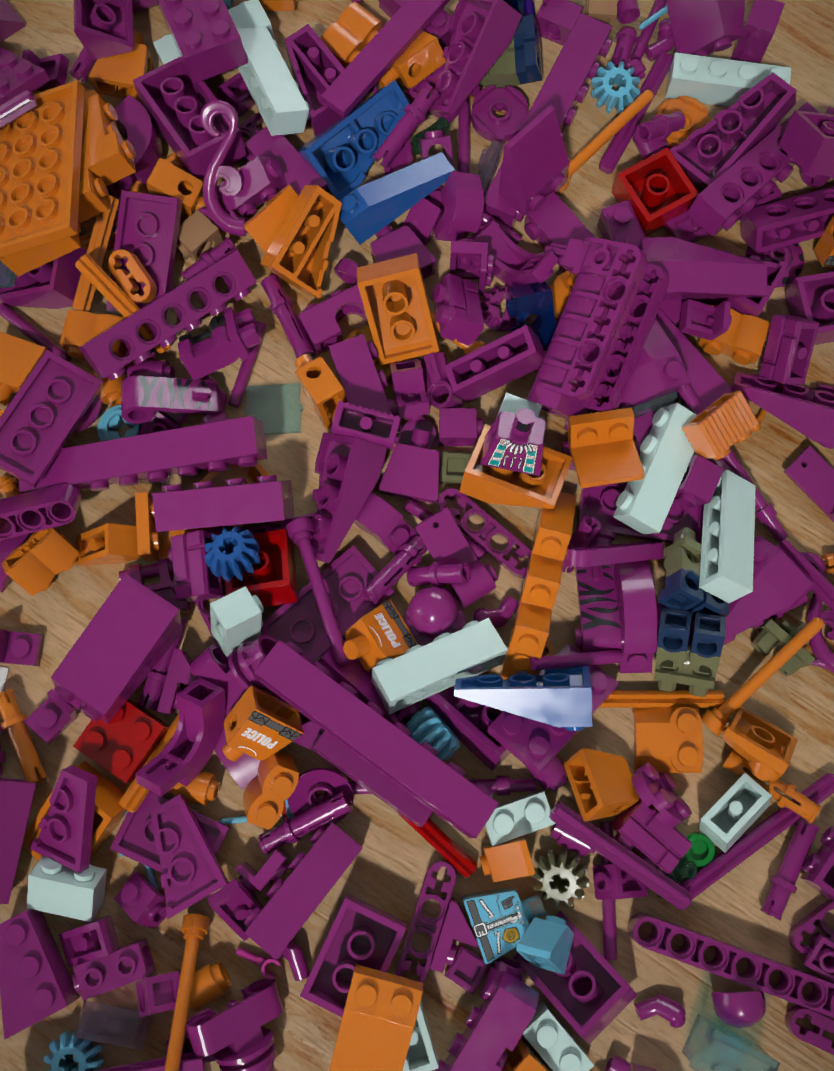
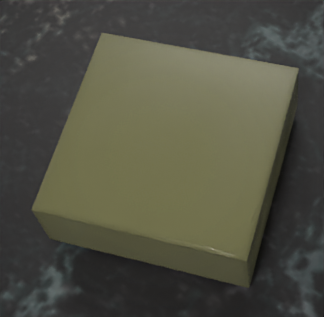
[440,451,472,485]

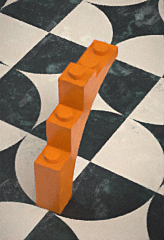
[0,93,136,277]
[500,492,577,679]

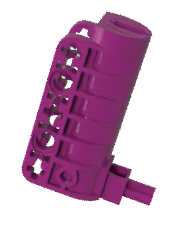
[527,237,670,420]

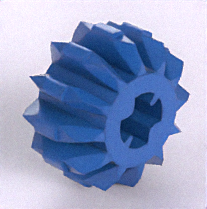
[204,525,260,582]

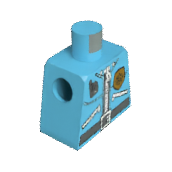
[462,887,546,964]

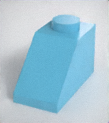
[516,915,574,975]

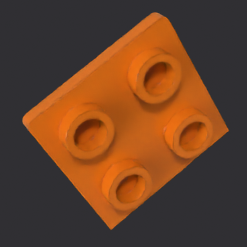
[568,407,645,488]
[135,492,207,562]

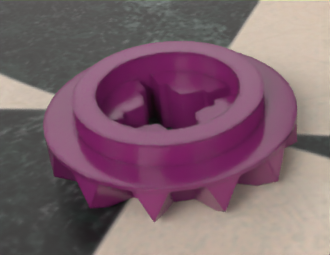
[480,285,527,332]

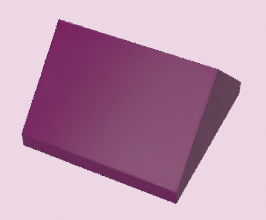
[74,0,134,60]

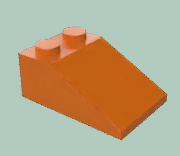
[357,253,439,365]
[459,424,572,509]
[22,761,127,861]
[329,964,423,1071]

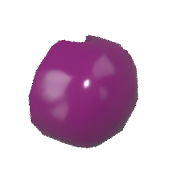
[408,586,459,636]
[711,991,766,1028]

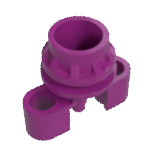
[190,635,277,715]
[186,978,284,1071]

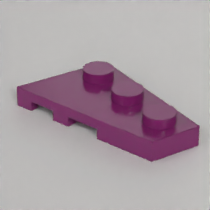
[30,765,97,873]
[150,794,229,920]

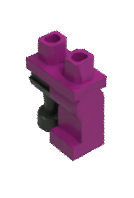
[178,307,262,381]

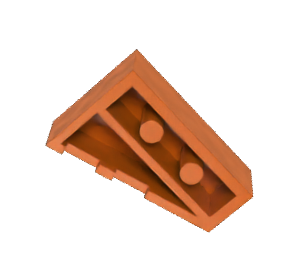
[260,185,342,299]

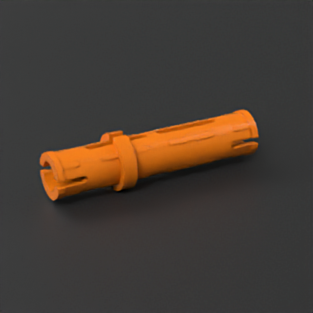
[0,689,48,783]
[722,749,822,824]

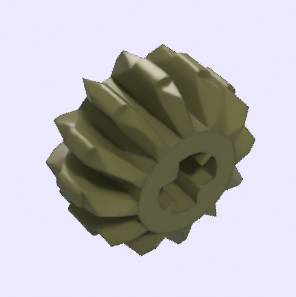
[532,848,590,908]

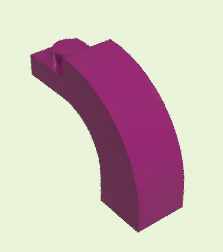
[107,95,162,199]
[467,220,559,293]
[614,560,657,673]
[135,677,226,797]

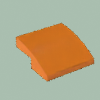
[244,184,299,253]

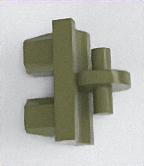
[751,619,815,676]

